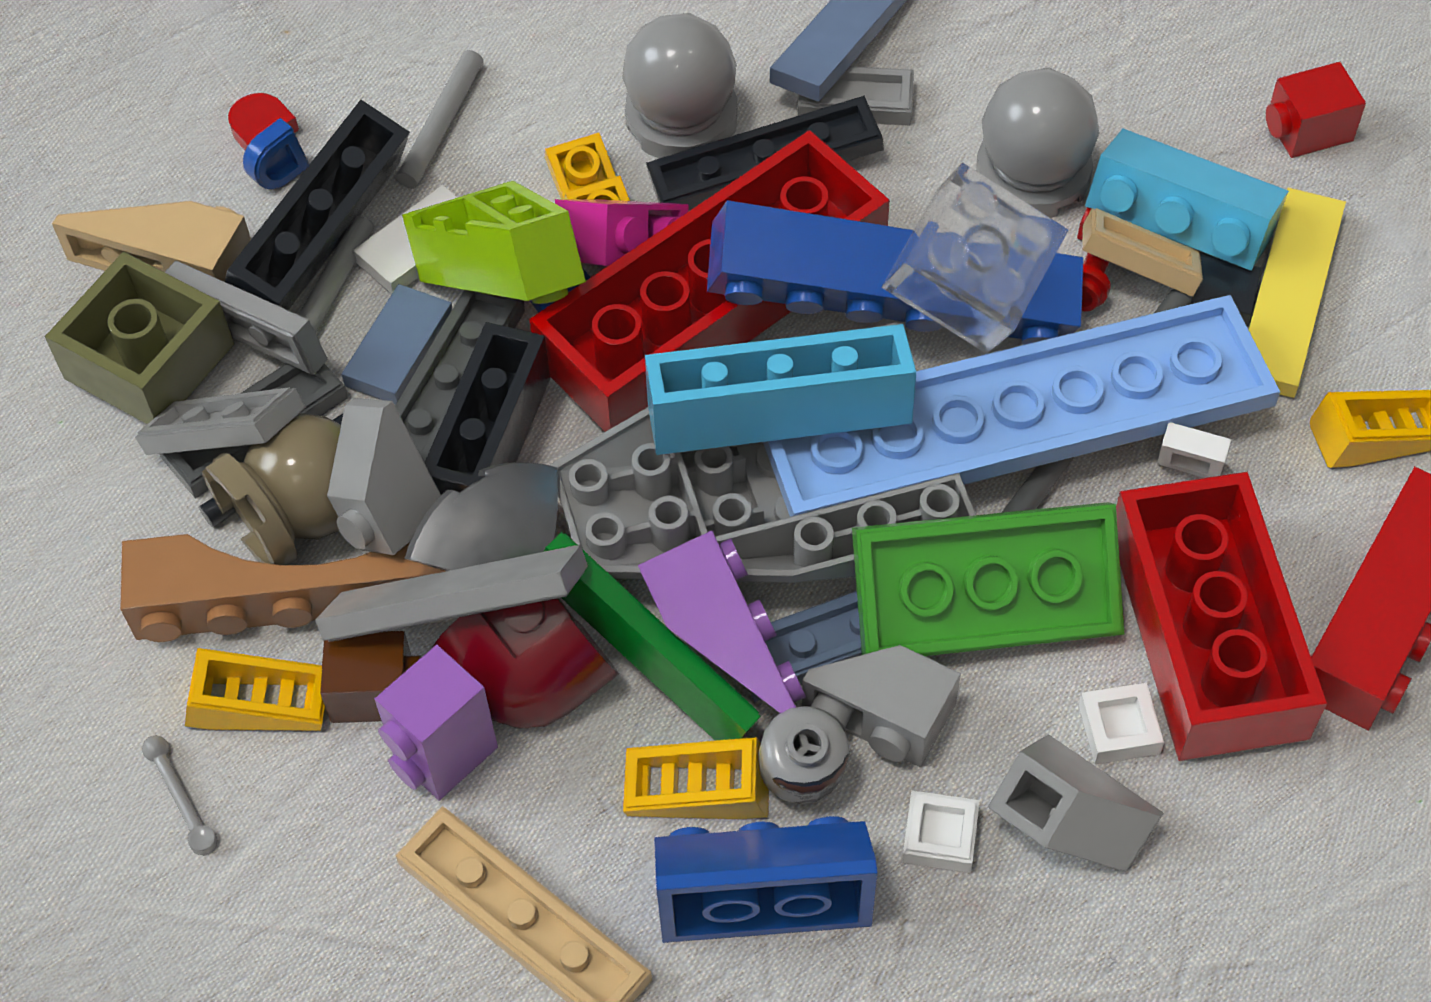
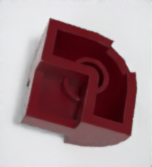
[432,598,620,728]

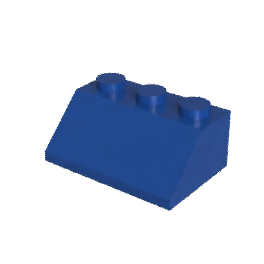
[654,816,877,943]

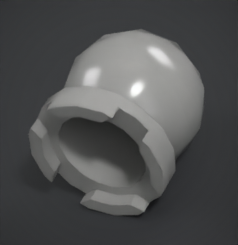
[622,13,738,158]
[976,68,1099,219]

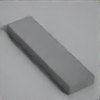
[315,544,588,642]

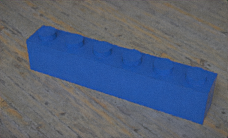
[707,200,1083,345]

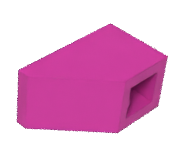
[555,199,689,266]

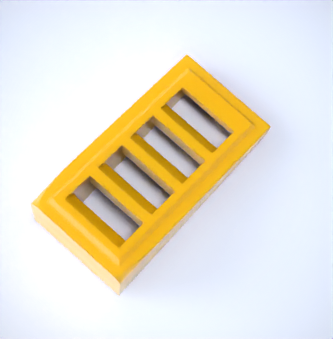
[1310,390,1431,468]
[185,648,325,731]
[623,737,769,819]

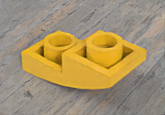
[544,132,630,201]

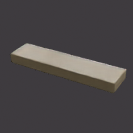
[395,806,652,1002]

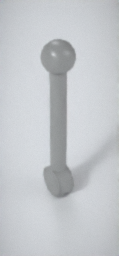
[142,735,217,856]

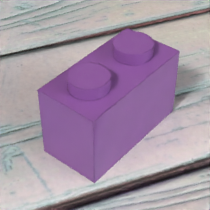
[375,645,498,801]

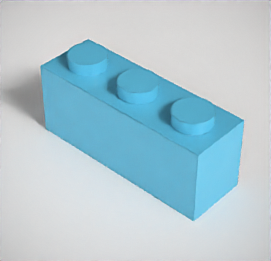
[1085,128,1289,271]

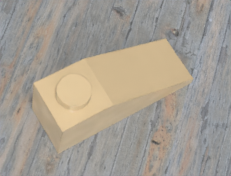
[52,201,251,282]

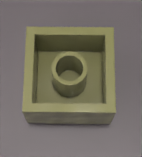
[44,251,234,424]

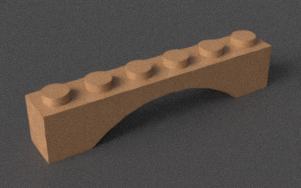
[120,534,445,642]

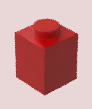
[1266,62,1366,158]

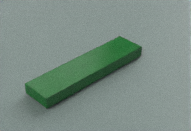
[544,532,761,741]

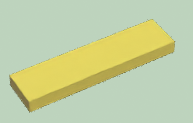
[1248,187,1346,398]

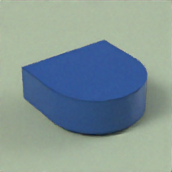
[243,118,310,189]

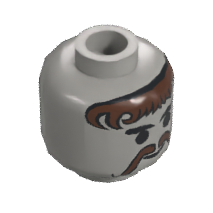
[758,706,850,804]

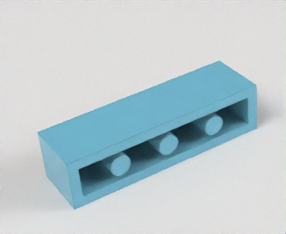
[645,324,916,455]

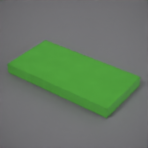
[852,502,1124,656]

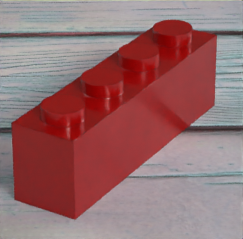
[1311,466,1431,731]

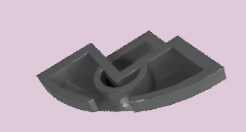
[404,462,558,571]

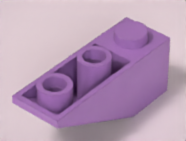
[638,530,806,713]

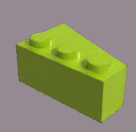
[402,180,586,304]

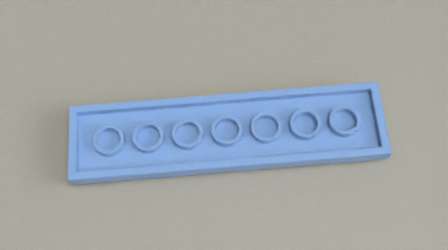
[763,295,1280,517]

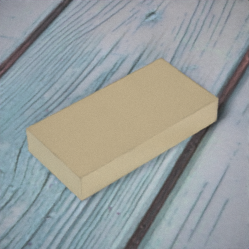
[1082,208,1203,297]

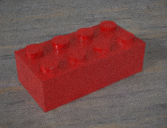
[1116,471,1327,761]

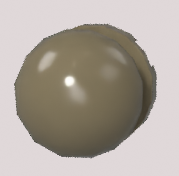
[202,413,341,565]

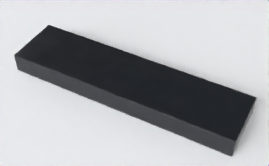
[646,96,884,211]

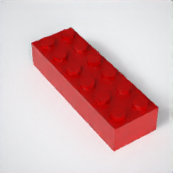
[529,130,890,432]

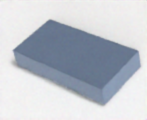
[341,284,453,405]

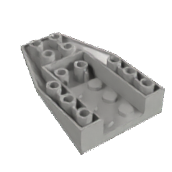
[550,322,976,583]

